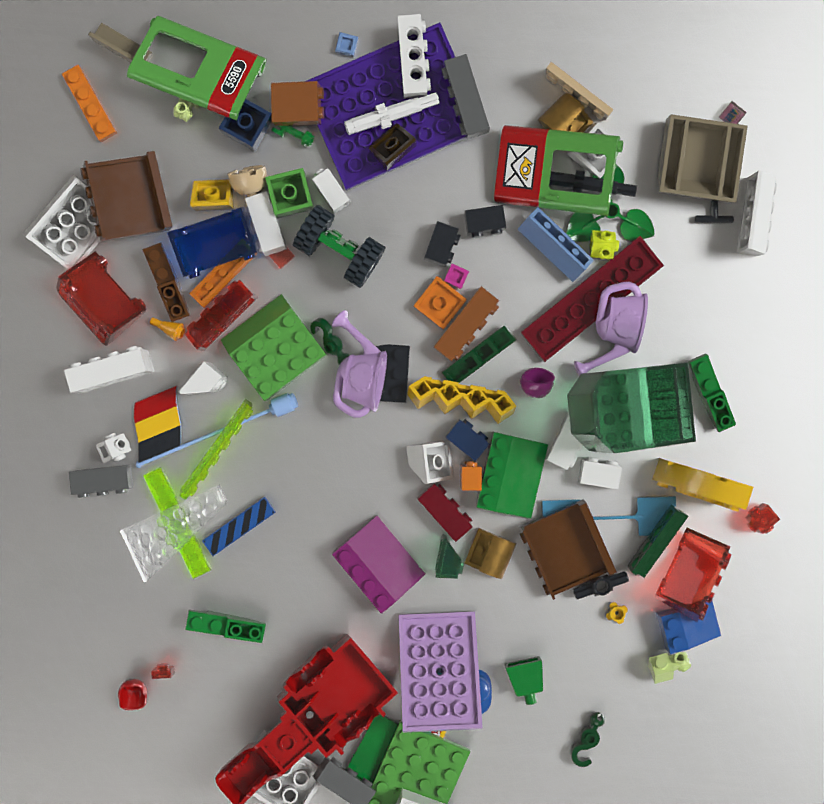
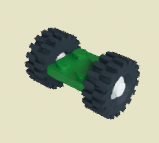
[292,205,386,288]

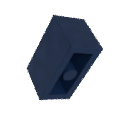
[445,419,490,462]

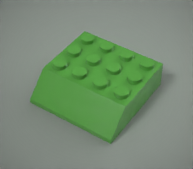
[221,294,327,401]

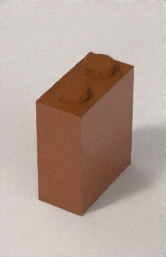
[271,81,324,126]

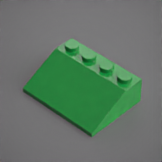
[475,432,548,518]

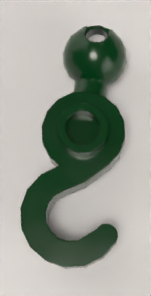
[310,318,350,365]
[570,712,605,767]

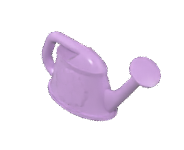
[574,282,648,380]
[332,310,387,418]

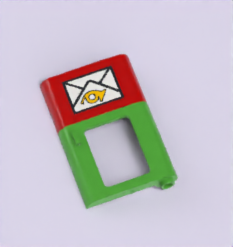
[494,125,623,216]

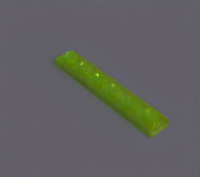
[179,399,253,500]
[143,467,212,579]

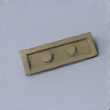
[88,23,153,63]

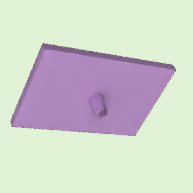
[399,612,483,733]

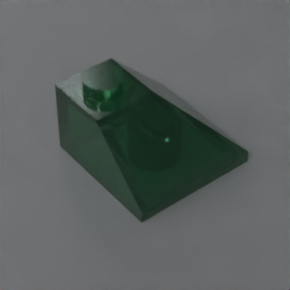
[434,534,464,579]

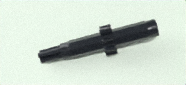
[549,170,637,197]

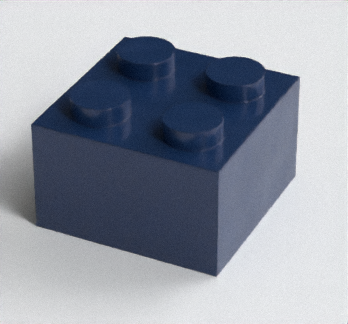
[219,99,272,152]

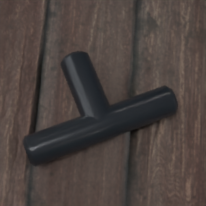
[695,200,734,223]

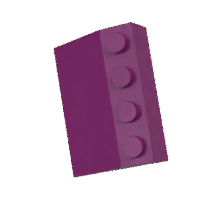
[332,515,426,614]

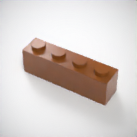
[433,286,500,361]

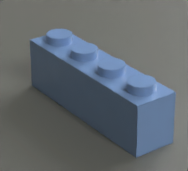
[517,207,594,282]

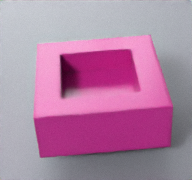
[444,263,469,289]

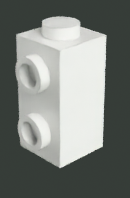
[312,168,351,214]

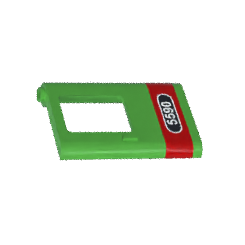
[127,16,267,121]

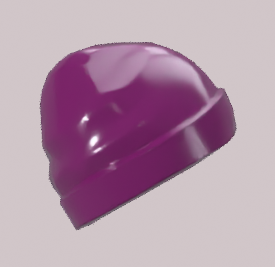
[520,368,555,398]

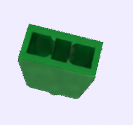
[504,656,543,705]

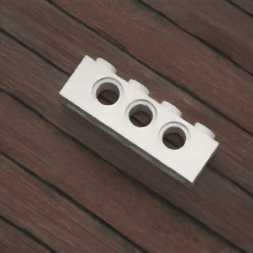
[398,14,431,99]

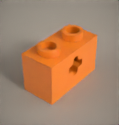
[460,461,482,491]

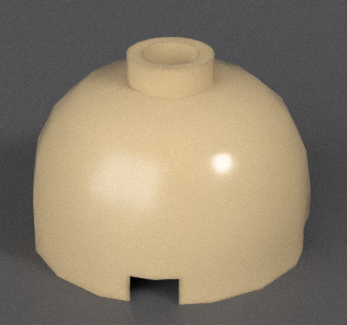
[227,165,267,197]

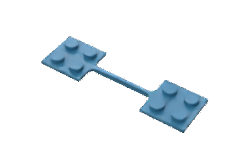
[542,496,677,536]

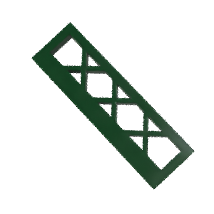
[628,504,689,578]

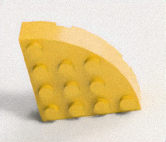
[652,458,754,512]

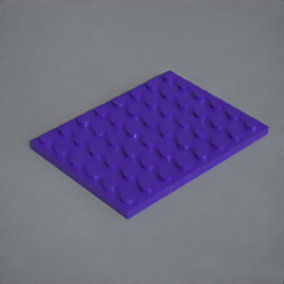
[305,22,466,191]

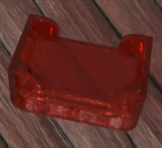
[56,251,147,346]

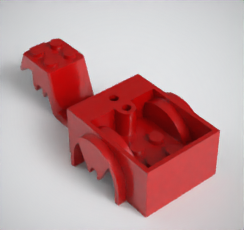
[215,634,398,804]

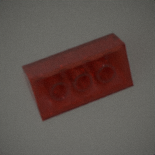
[185,280,258,351]

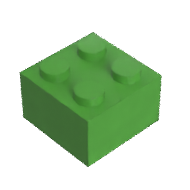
[265,168,314,219]

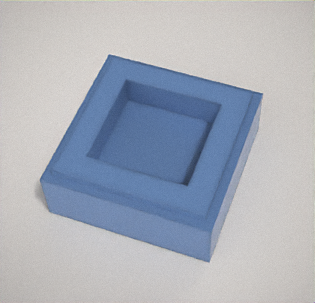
[335,32,358,57]

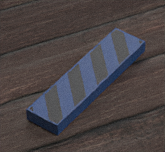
[202,497,276,556]

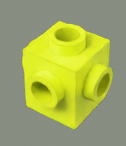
[589,230,619,259]

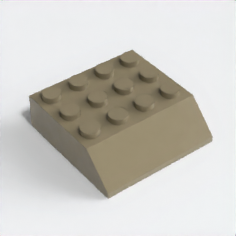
[657,114,748,203]

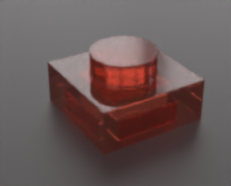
[151,663,175,679]

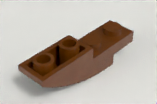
[142,242,190,322]

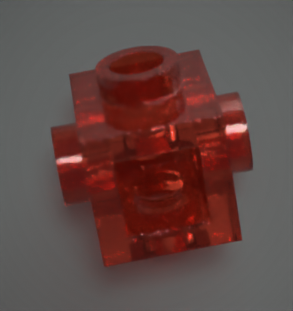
[745,503,781,534]

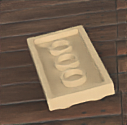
[546,62,614,120]

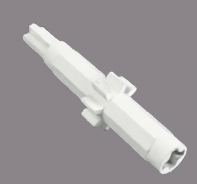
[344,93,439,135]

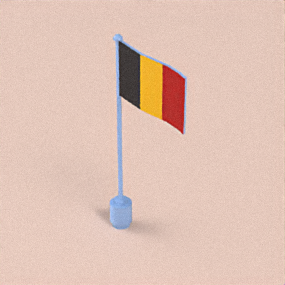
[134,386,299,468]

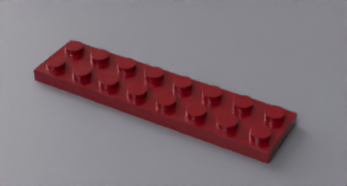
[520,236,664,362]

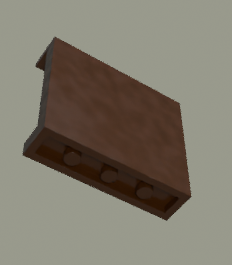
[80,151,172,242]
[520,499,617,600]

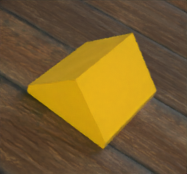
[190,179,234,211]

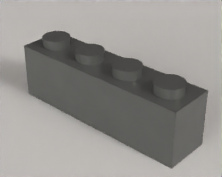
[441,54,490,140]

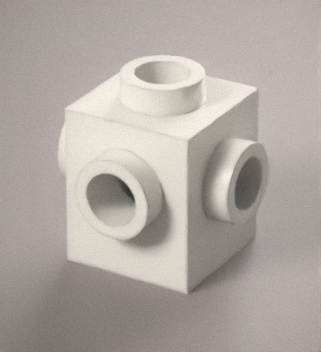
[96,433,131,463]

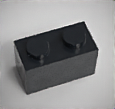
[464,205,506,238]
[424,221,461,267]

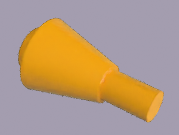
[150,317,185,341]

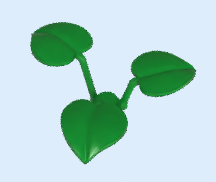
[566,164,655,242]

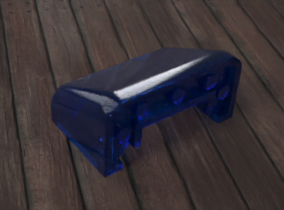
[167,207,258,279]

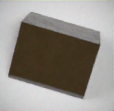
[368,123,417,171]

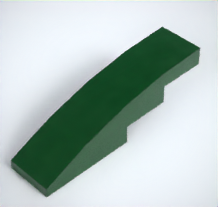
[442,324,517,383]

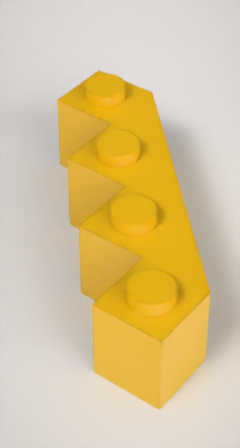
[407,376,517,424]

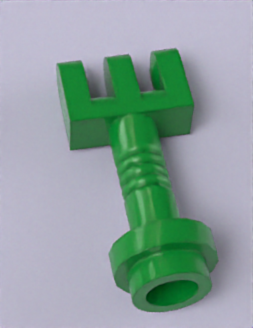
[271,125,314,147]

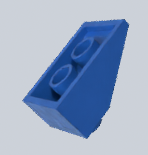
[656,598,721,654]

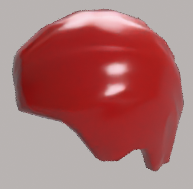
[118,679,147,711]

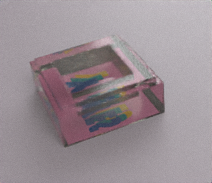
[719,101,747,124]

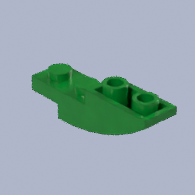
[688,353,736,432]
[185,610,266,643]

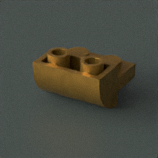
[538,93,594,132]
[464,528,517,579]

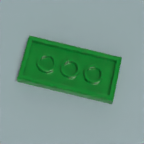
[346,715,398,783]

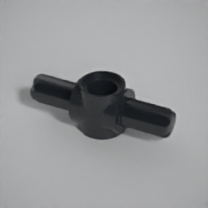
[573,571,629,599]

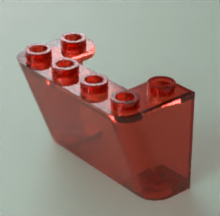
[655,527,732,623]

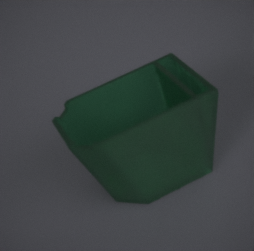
[567,362,696,453]

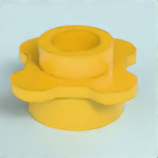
[606,602,628,624]

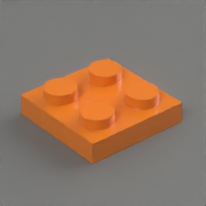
[413,276,467,330]

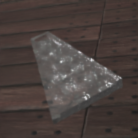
[120,485,228,583]

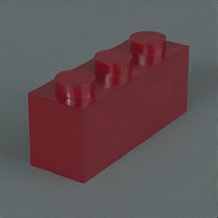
[417,483,473,542]

